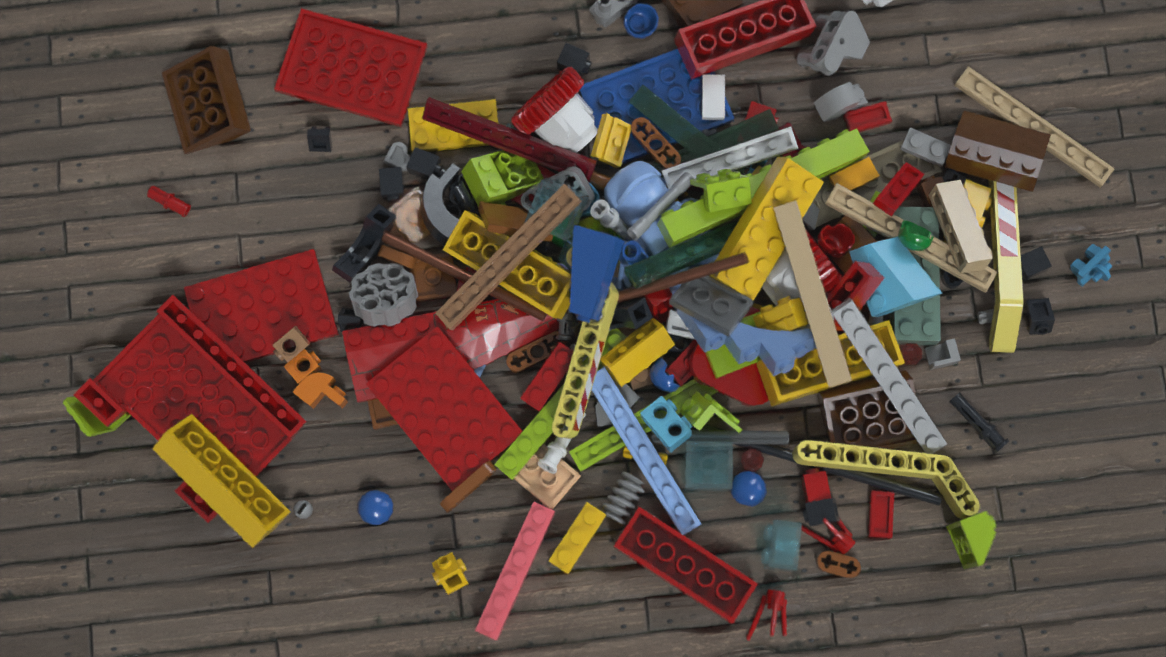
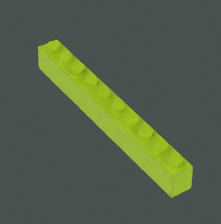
[657,128,870,248]

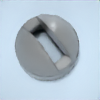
[294,500,313,519]

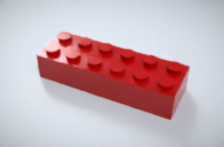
[674,0,816,79]
[613,507,758,624]

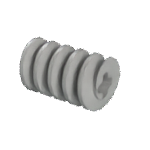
[602,472,645,525]

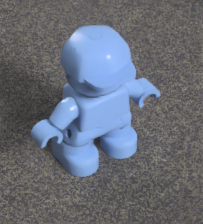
[604,161,725,311]

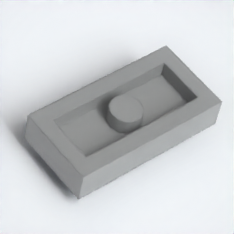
[900,128,951,167]

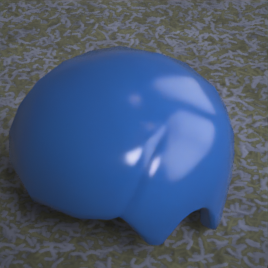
[624,3,659,39]
[649,357,680,393]
[730,471,767,507]
[357,490,393,525]

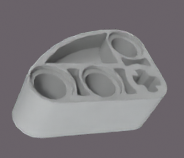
[521,167,595,216]

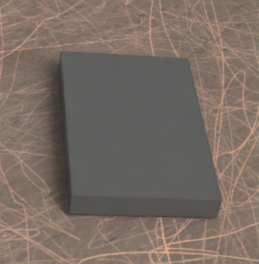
[669,276,754,337]

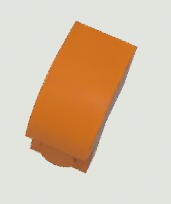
[293,373,348,409]

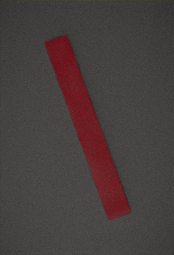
[422,97,597,182]

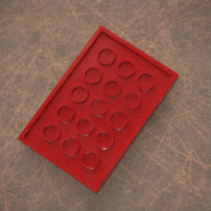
[274,8,428,127]
[184,249,339,363]
[366,326,523,491]

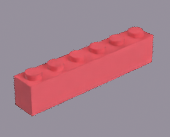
[475,502,555,641]

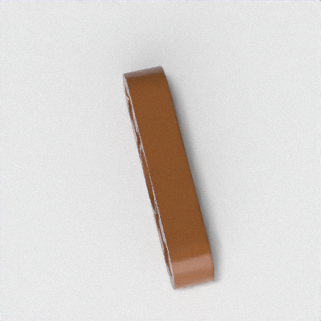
[631,117,681,170]
[507,331,568,373]
[440,460,497,513]

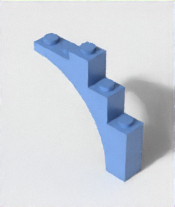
[677,309,817,376]

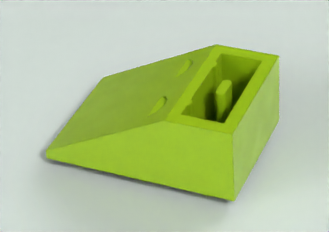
[461,150,544,207]

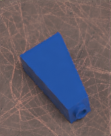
[570,225,624,323]

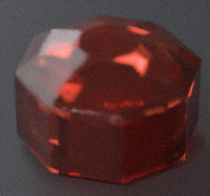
[900,343,922,366]
[741,449,764,472]

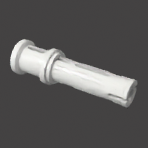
[590,200,632,241]
[538,408,586,474]

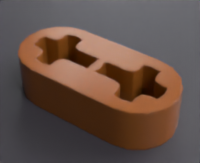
[377,245,417,270]
[816,551,861,578]

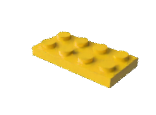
[408,99,498,152]

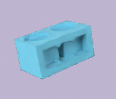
[640,396,692,453]

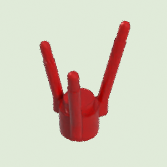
[797,518,856,555]
[746,589,787,641]

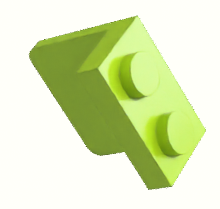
[690,169,752,212]
[679,391,742,433]
[63,396,131,437]

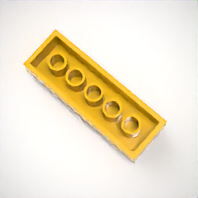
[709,157,824,300]
[443,210,571,319]
[756,320,905,407]
[152,414,291,548]

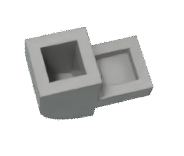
[814,82,868,122]

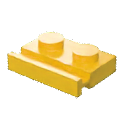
[590,113,631,168]

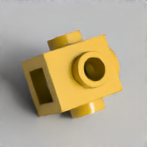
[432,552,469,595]

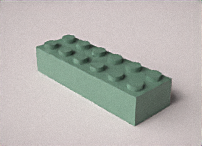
[890,207,941,346]

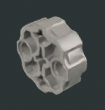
[349,263,418,327]

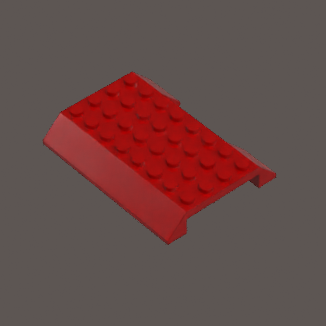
[73,295,307,523]

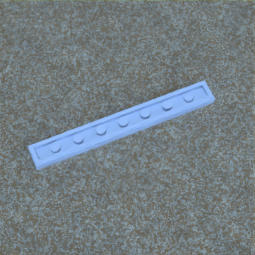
[592,367,701,535]

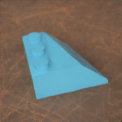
[849,237,943,317]

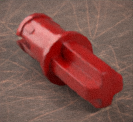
[147,185,191,217]

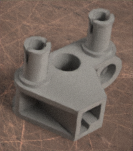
[589,0,640,28]
[797,11,870,76]

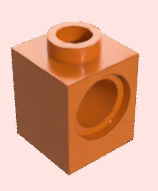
[284,349,322,384]

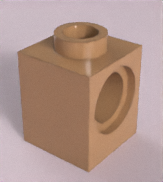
[273,326,310,362]

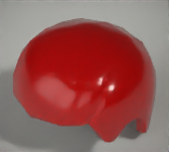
[817,223,855,257]

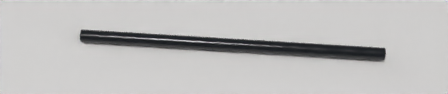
[677,416,942,506]

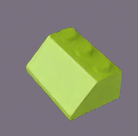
[946,511,996,569]

